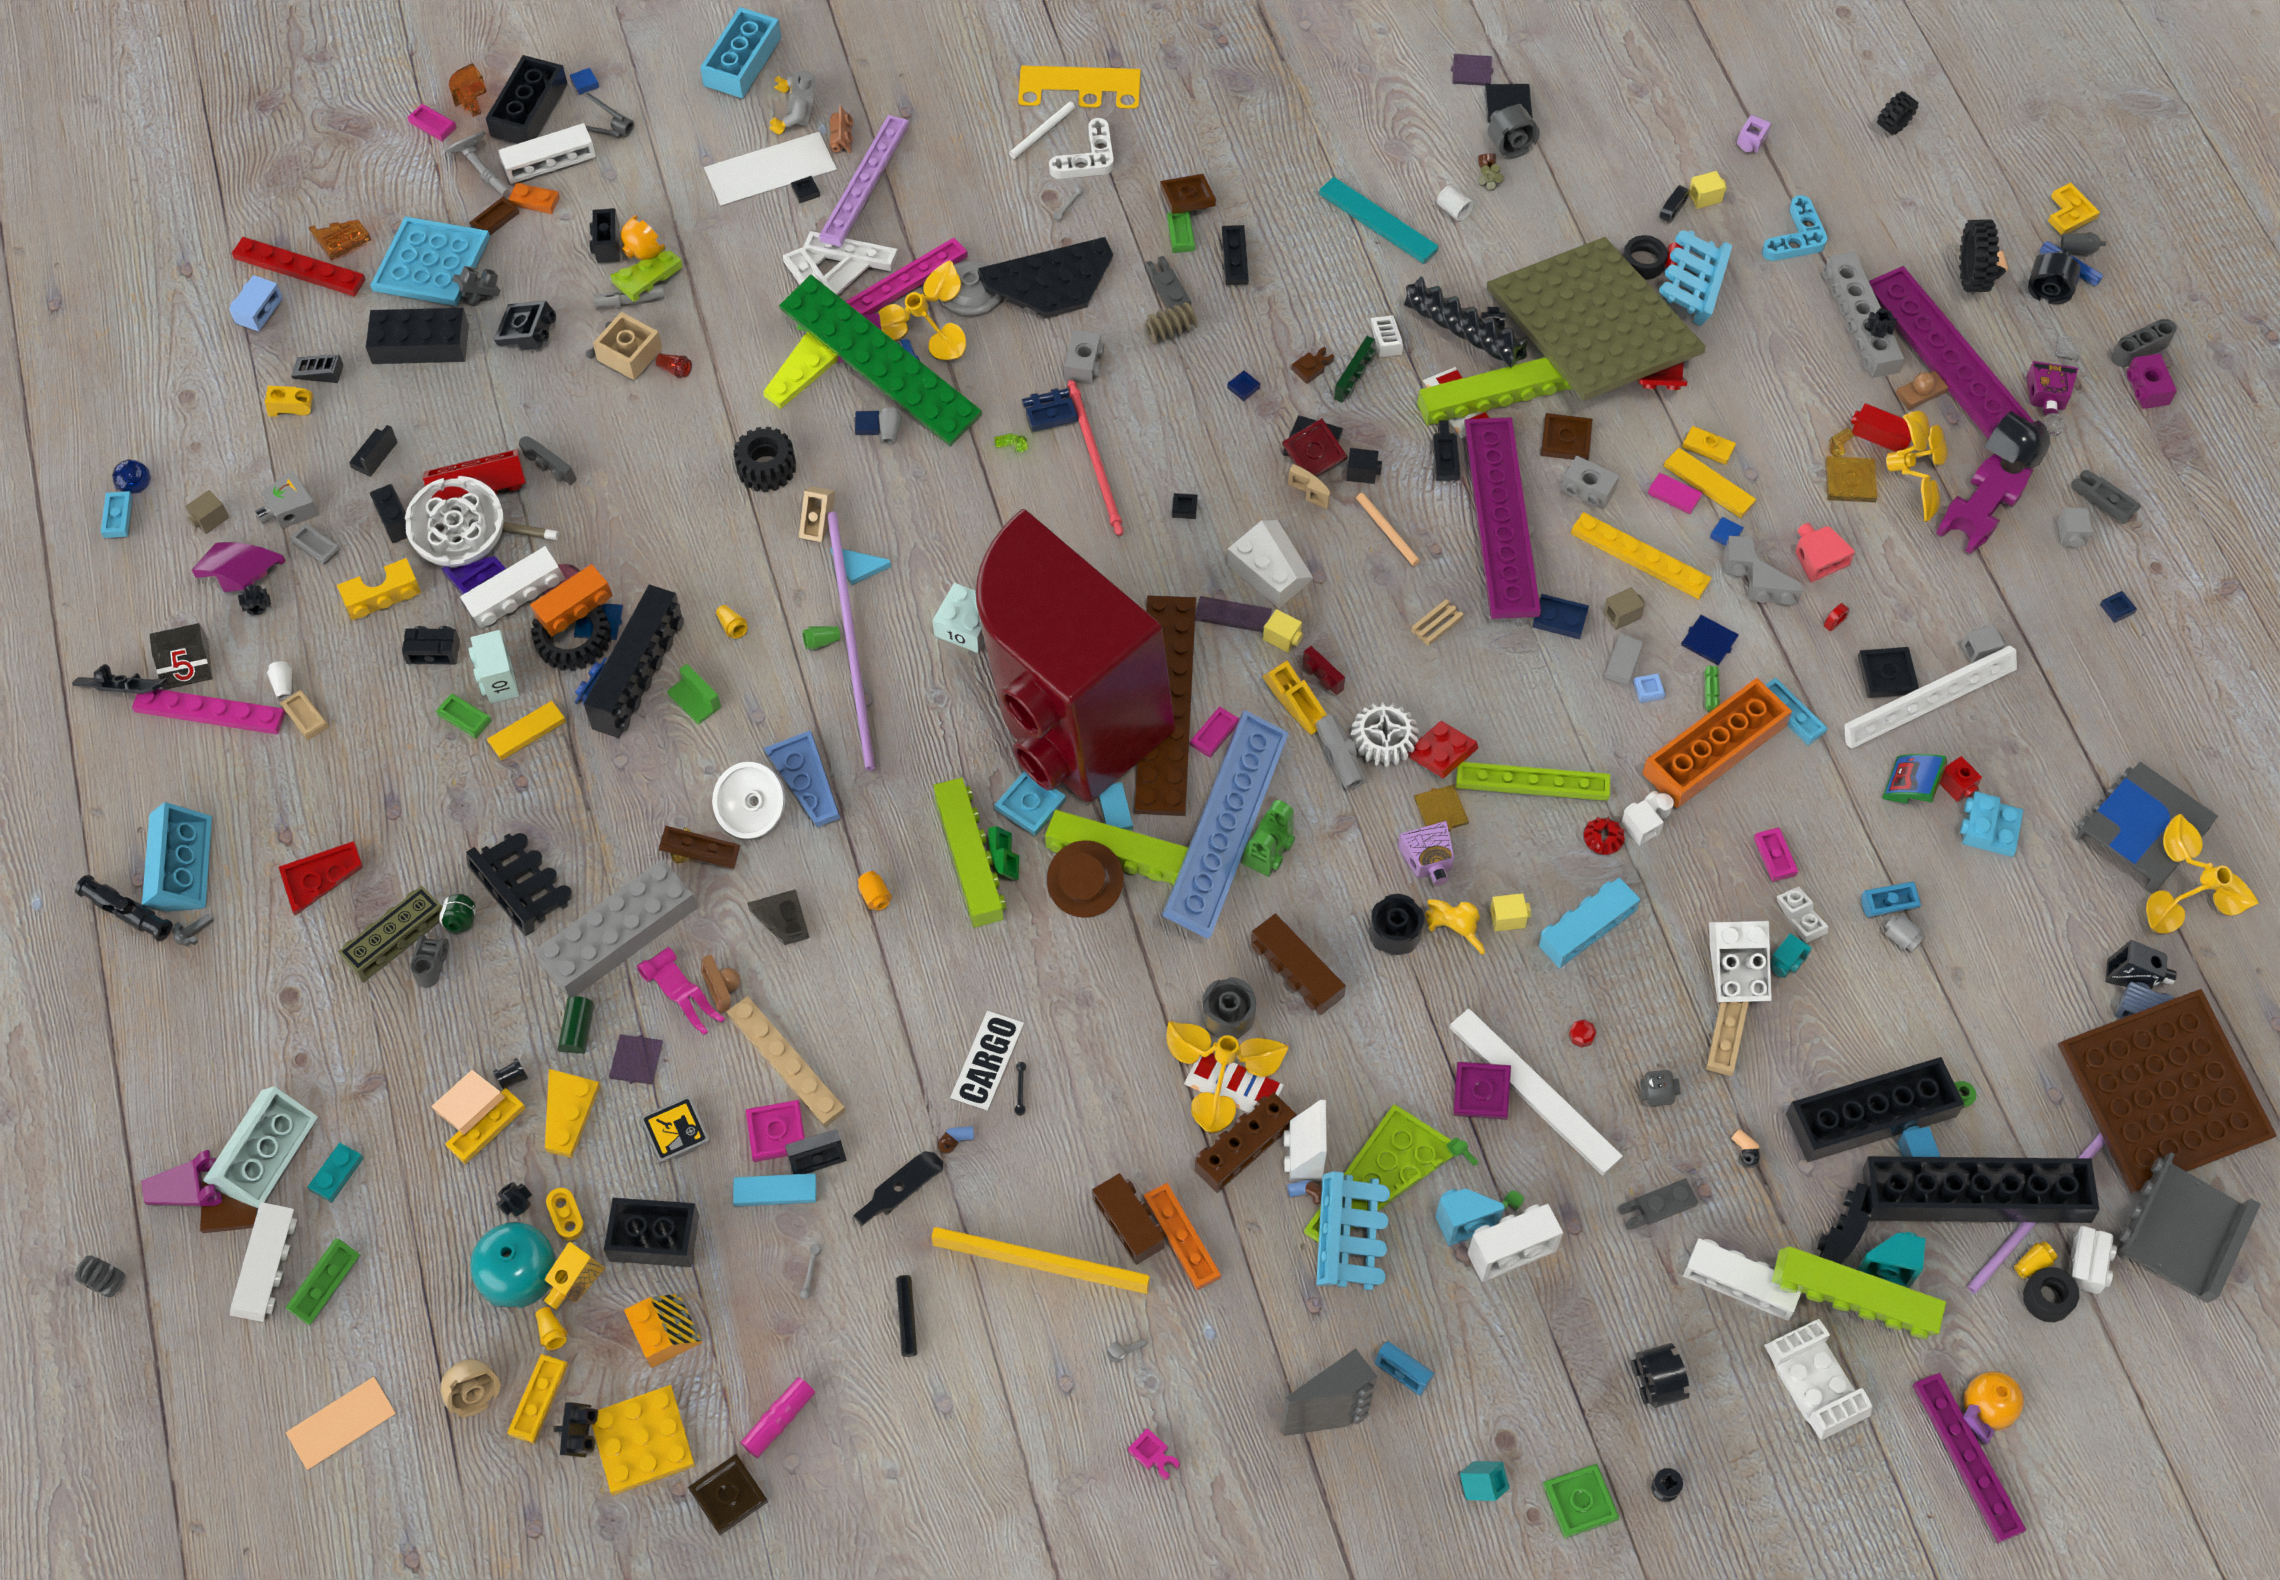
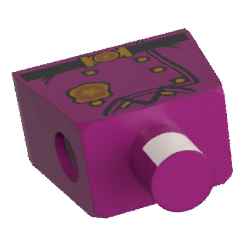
[2026,361,2078,417]

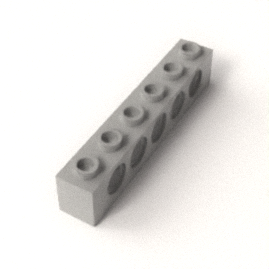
[1823,251,1904,378]

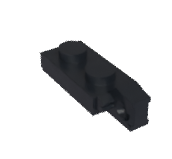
[1432,420,1460,481]

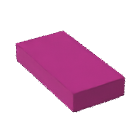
[407,104,457,141]
[1648,472,1702,514]
[1190,706,1239,758]

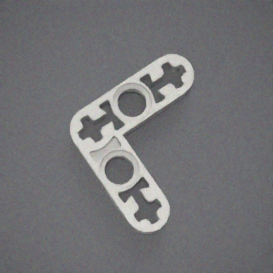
[1049,118,1113,179]

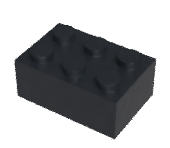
[604,1198,699,1267]

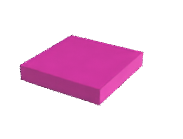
[745,1100,805,1162]

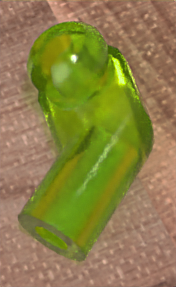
[994,433,1028,452]

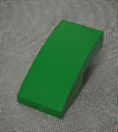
[988,826,1019,881]

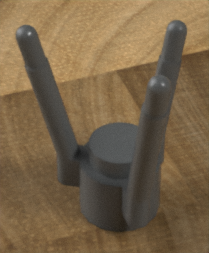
[585,92,634,139]

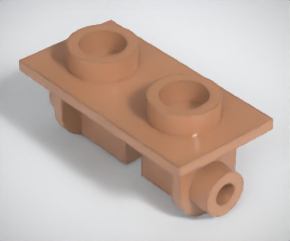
[830,105,853,153]

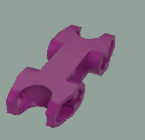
[1936,453,2034,554]

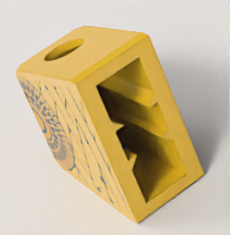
[543,1242,605,1310]

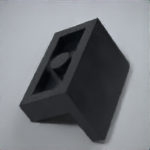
[349,425,398,477]

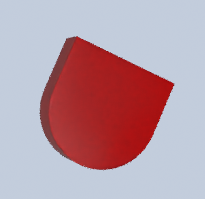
[1824,603,1849,631]

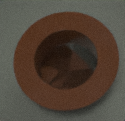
[1047,840,1124,918]

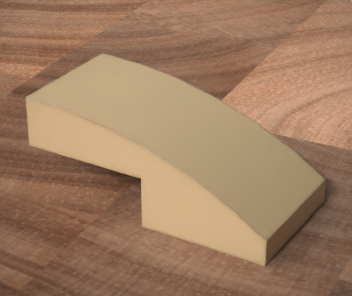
[1288,464,1330,509]

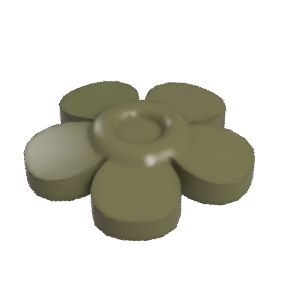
[1478,164,1504,190]

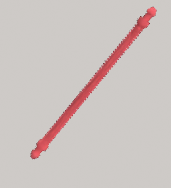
[1067,380,1124,536]

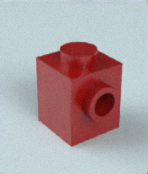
[1939,756,1982,802]

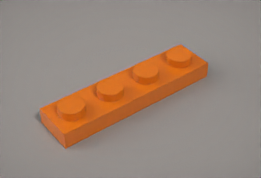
[1143,1183,1221,1291]

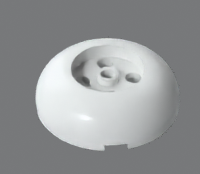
[405,476,504,567]

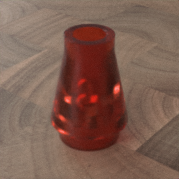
[656,353,692,378]

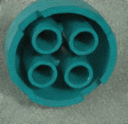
[470,1222,557,1308]

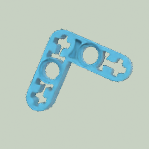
[1762,195,1827,261]

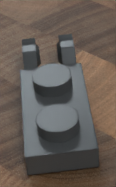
[1145,256,1191,310]
[518,436,577,485]
[2071,470,2141,524]
[1618,1178,1698,1230]

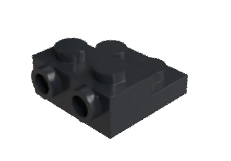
[494,300,556,350]

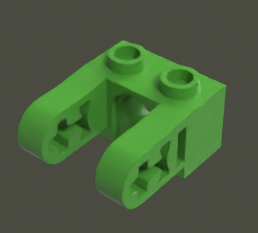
[1242,800,1295,877]

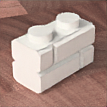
[2068,1226,2117,1294]

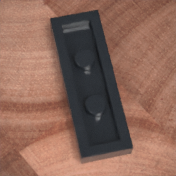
[1222,225,1249,285]

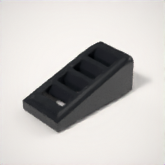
[291,354,344,383]

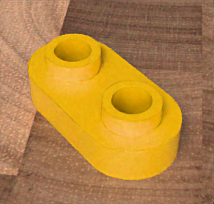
[546,1188,585,1241]

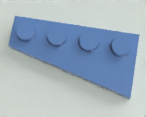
[764,730,841,827]

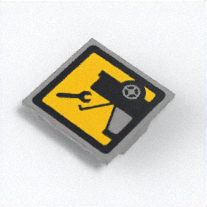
[640,1095,710,1163]

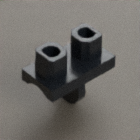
[553,1402,598,1457]

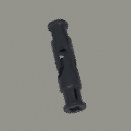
[75,874,173,941]

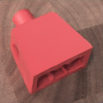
[1795,523,1855,583]

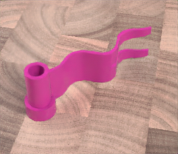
[636,947,725,1035]

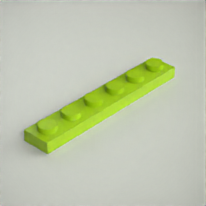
[1456,762,1610,801]

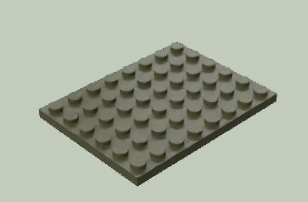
[1487,237,1706,401]

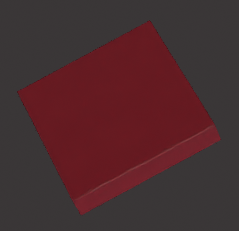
[1282,418,1348,477]

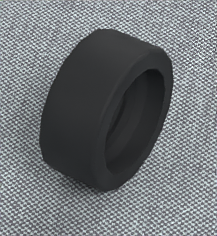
[1623,235,1668,280]

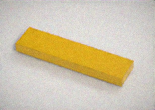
[1663,447,1756,519]

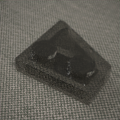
[747,889,810,945]

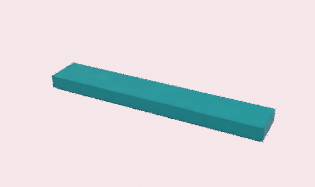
[1319,176,1439,264]

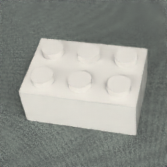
[1467,1204,1563,1283]

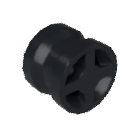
[1651,1468,1683,1503]

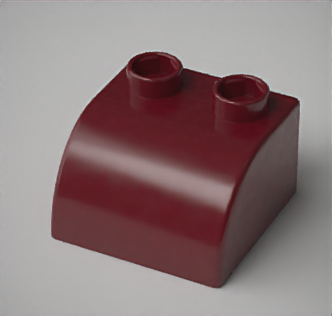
[975,509,1175,802]

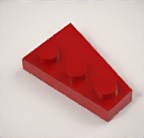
[278,841,363,916]

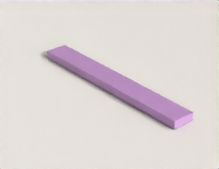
[819,115,909,247]

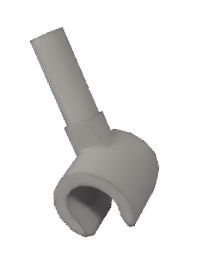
[1106,1339,1147,1363]

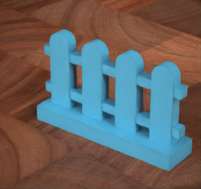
[1659,230,1732,326]
[1316,1171,1390,1290]

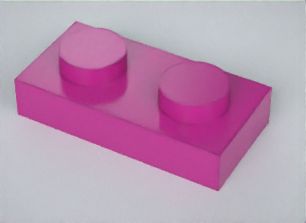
[1754,827,1798,882]

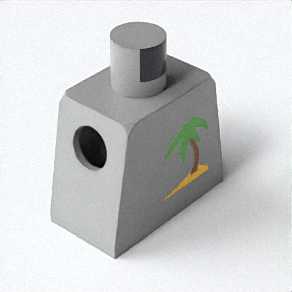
[255,470,319,528]

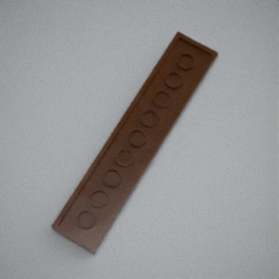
[1135,595,1196,816]

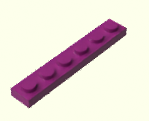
[1912,1372,2026,1544]

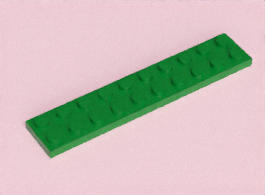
[779,274,982,447]

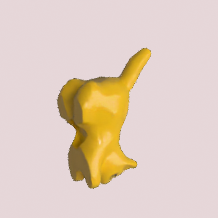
[1425,899,1485,955]

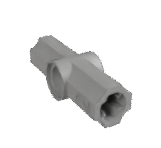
[1315,714,1366,790]

